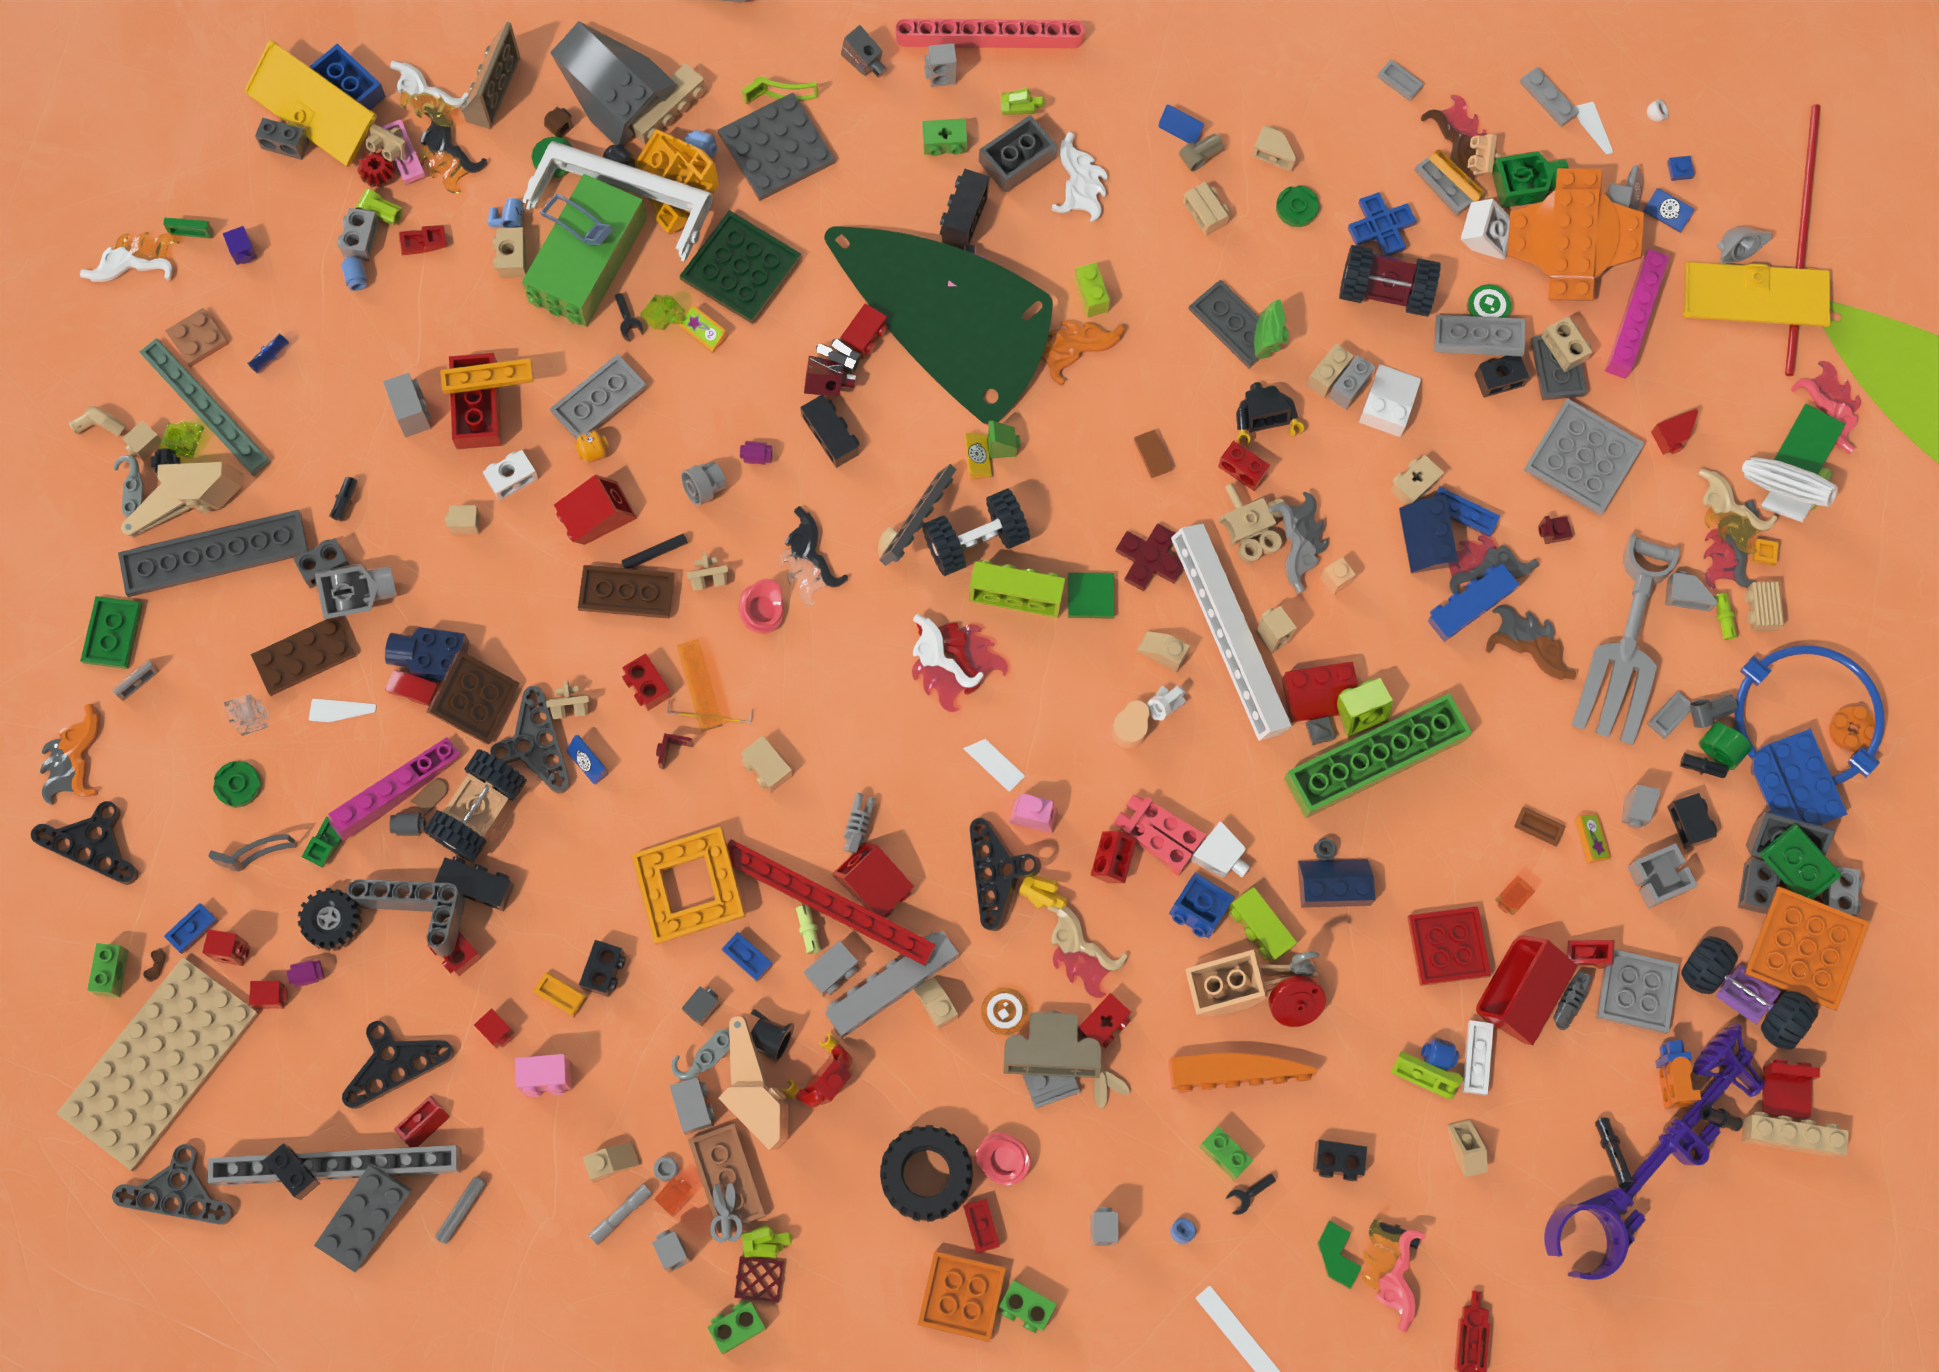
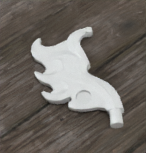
[1051,132,1107,223]

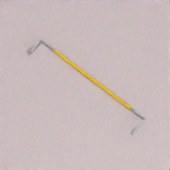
[667,700,753,723]

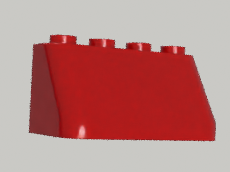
[1476,935,1578,1045]

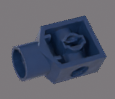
[385,627,469,682]

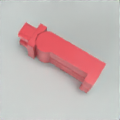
[1114,794,1206,876]

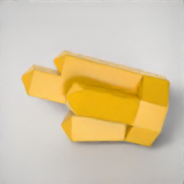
[1019,875,1067,909]

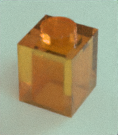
[1495,875,1535,915]
[654,1177,693,1217]

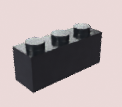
[800,395,860,468]
[434,856,514,912]

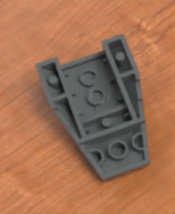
[550,21,678,145]

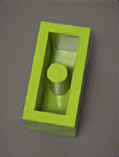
[1074,262,1110,318]

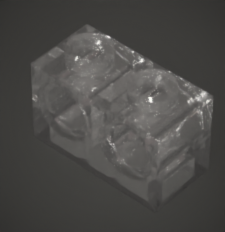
[224,693,270,736]

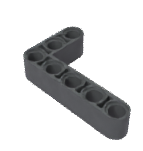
[347,879,465,957]

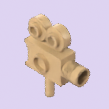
[1218,483,1285,563]

